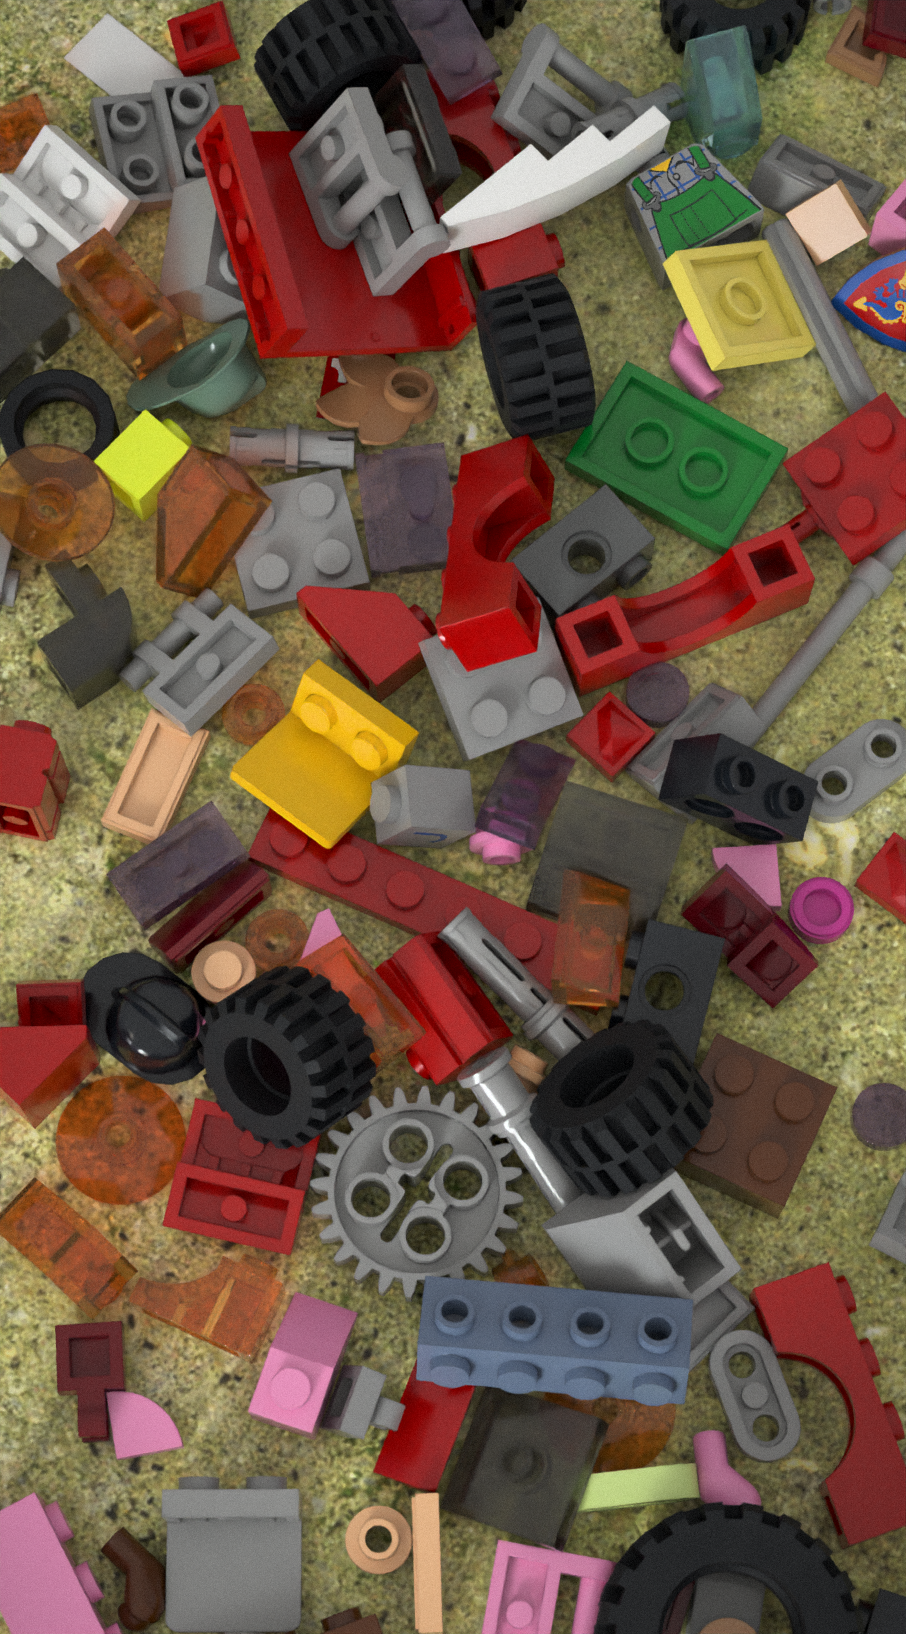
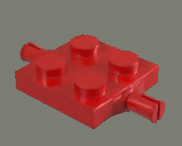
[776,392,906,566]

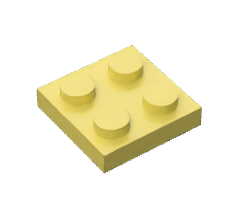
[663,239,816,371]

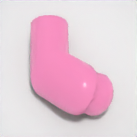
[668,318,724,404]
[693,1430,761,1506]

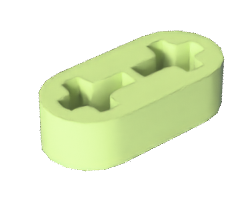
[570,1463,701,1513]

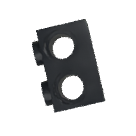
[658,733,819,845]

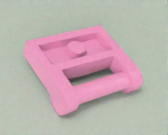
[482,1540,617,1634]

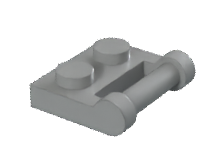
[490,23,633,160]
[289,87,410,250]
[338,130,451,296]

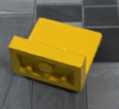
[230,659,420,849]

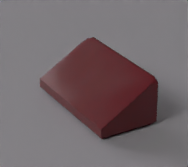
[148,859,272,974]

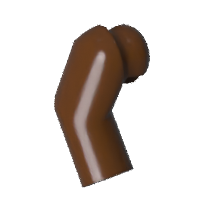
[101,1527,166,1632]

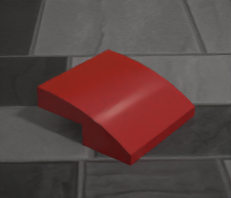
[162,1098,323,1255]

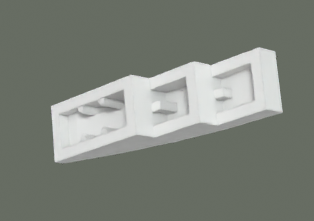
[439,105,671,254]

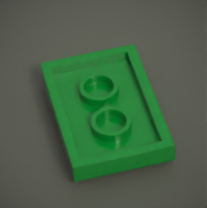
[564,361,789,556]

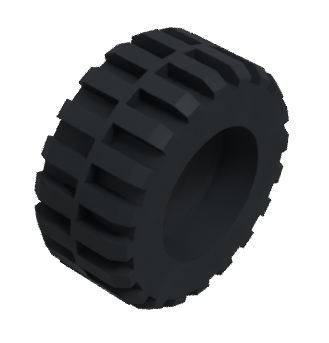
[594,1502,865,1634]

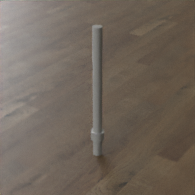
[675,530,906,824]

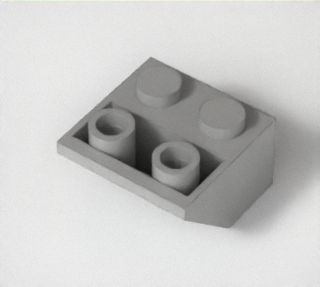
[157,176,251,327]
[541,1167,742,1307]

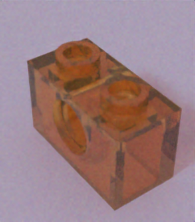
[56,227,187,381]

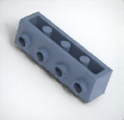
[416,1276,693,1406]

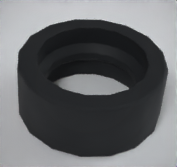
[0,369,120,494]

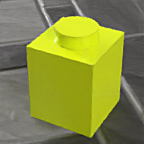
[94,409,195,522]

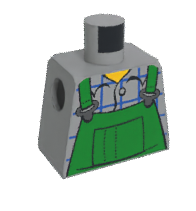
[624,143,764,291]

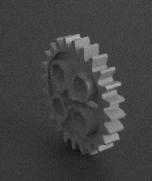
[310,1086,524,1302]

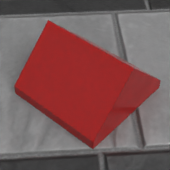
[0,1025,100,1129]

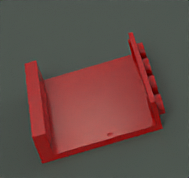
[195,105,477,359]

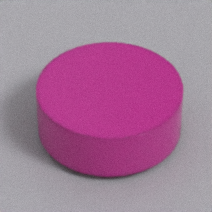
[788,877,854,944]

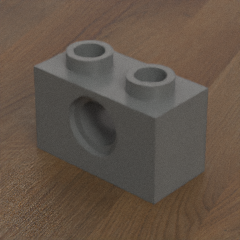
[510,484,655,632]

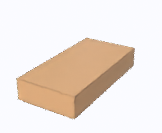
[101,708,211,849]
[412,1493,443,1634]

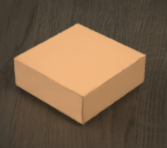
[785,179,872,266]

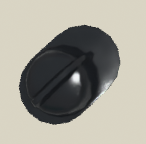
[83,952,211,1085]

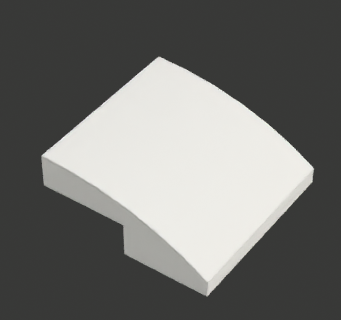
[0,125,141,298]

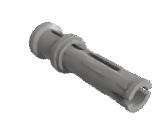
[437,907,595,1061]
[457,1046,584,1214]

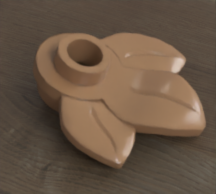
[316,354,439,445]

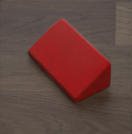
[373,1359,477,1493]

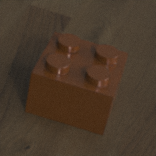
[672,1033,837,1219]

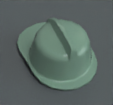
[126,318,267,419]

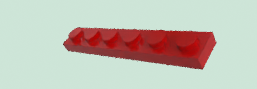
[247,808,624,1016]

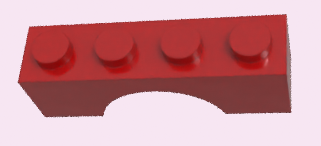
[406,57,565,292]
[435,434,555,672]
[554,524,815,697]
[749,1262,906,1550]

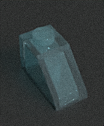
[679,25,762,159]

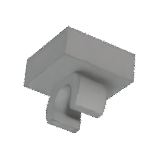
[320,1365,406,1439]

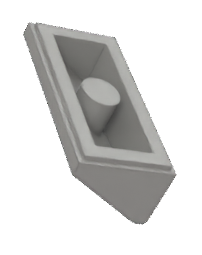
[748,134,887,247]
[625,683,765,814]

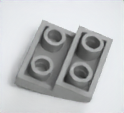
[89,75,219,214]

